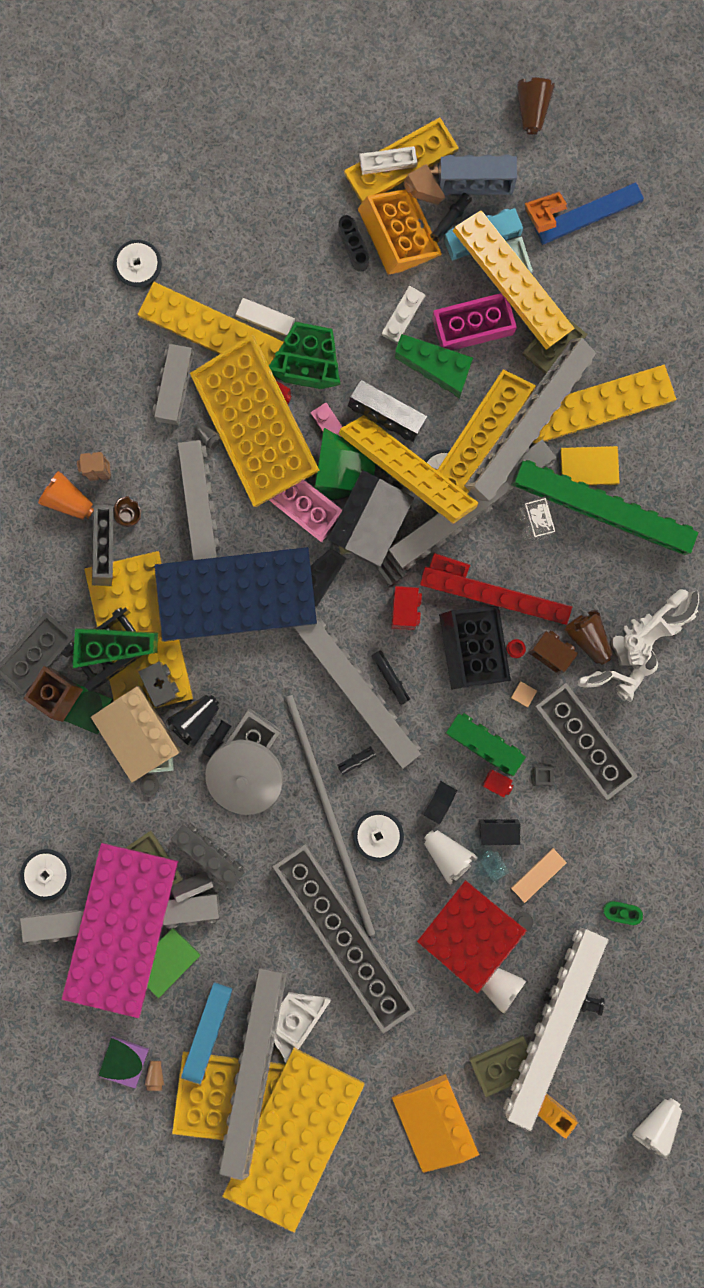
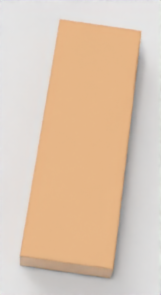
[511,848,567,903]

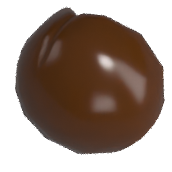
[113,496,141,527]

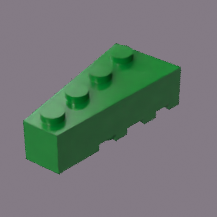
[395,334,473,399]
[73,628,158,668]
[445,713,526,776]

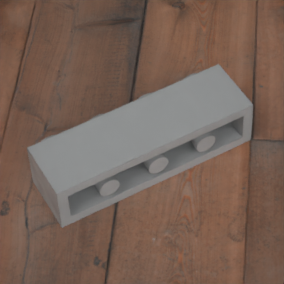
[152,344,194,425]

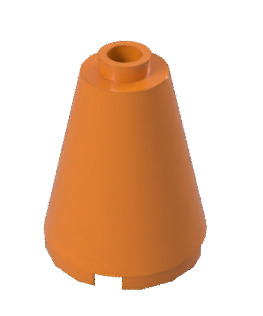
[38,471,93,520]

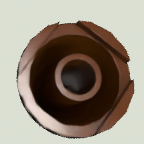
[517,77,555,135]
[564,610,612,665]

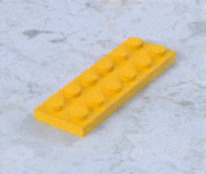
[344,117,459,203]

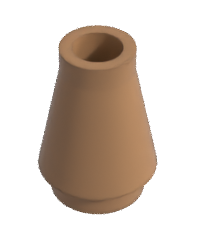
[145,1061,164,1091]

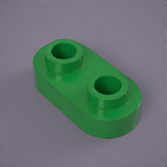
[603,901,643,925]

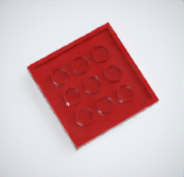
[417,880,527,994]

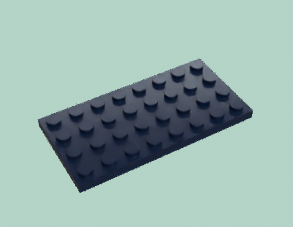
[155,547,317,642]

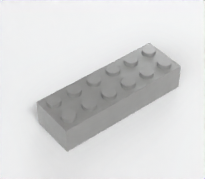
[532,683,638,800]

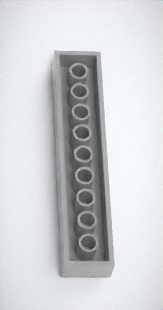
[273,843,416,1034]

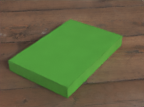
[148,928,201,998]

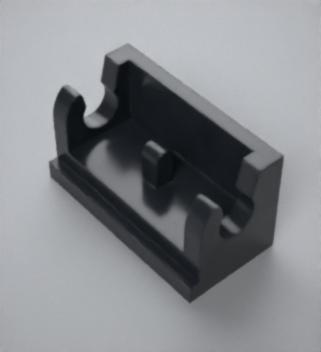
[479,819,521,845]

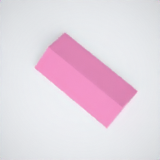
[269,480,342,542]

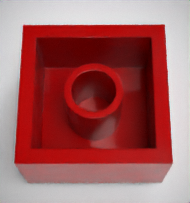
[391,586,422,630]

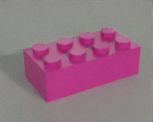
[432,293,517,351]

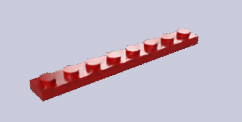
[420,566,573,625]

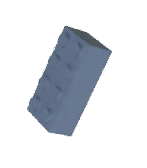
[438,155,517,195]

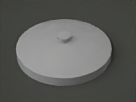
[205,740,283,815]

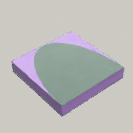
[98,1036,149,1088]

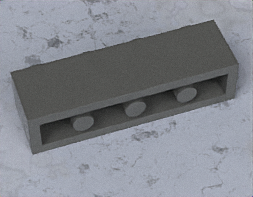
[92,505,113,586]

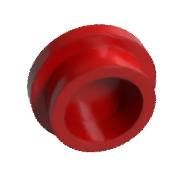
[506,639,526,658]

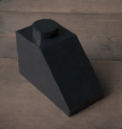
[422,781,457,825]

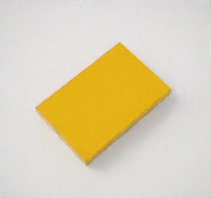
[560,446,620,486]

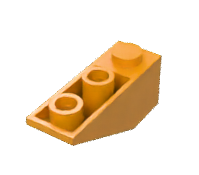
[537,1093,578,1139]

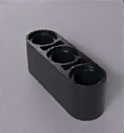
[338,215,369,272]

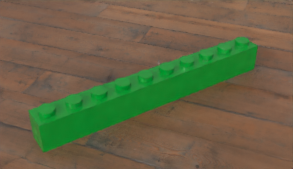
[511,460,699,555]

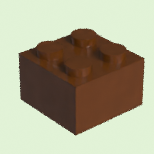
[527,631,578,675]
[23,666,83,722]

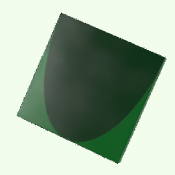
[64,684,113,735]

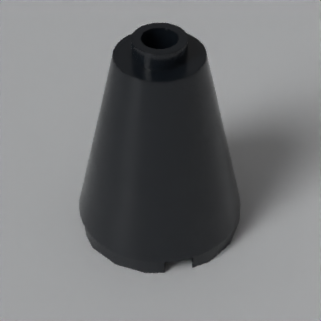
[166,695,219,748]

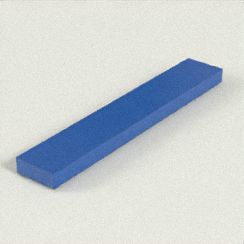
[535,183,644,245]

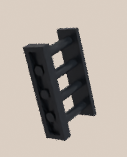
[62,608,143,692]

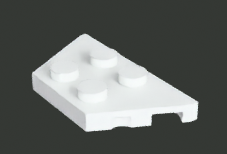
[274,992,331,1063]

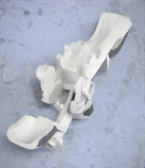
[578,589,699,702]

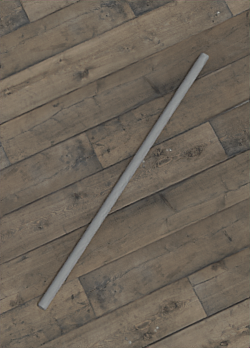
[285,695,375,936]

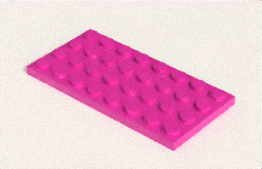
[62,843,179,1018]

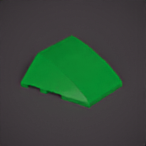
[269,322,340,390]
[315,428,376,500]

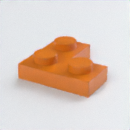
[525,192,567,233]

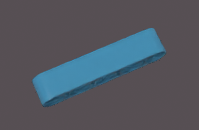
[181,982,233,1085]

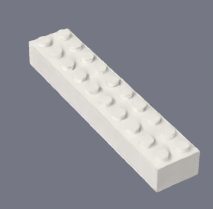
[503,927,608,1131]

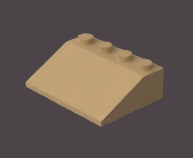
[91,686,182,782]

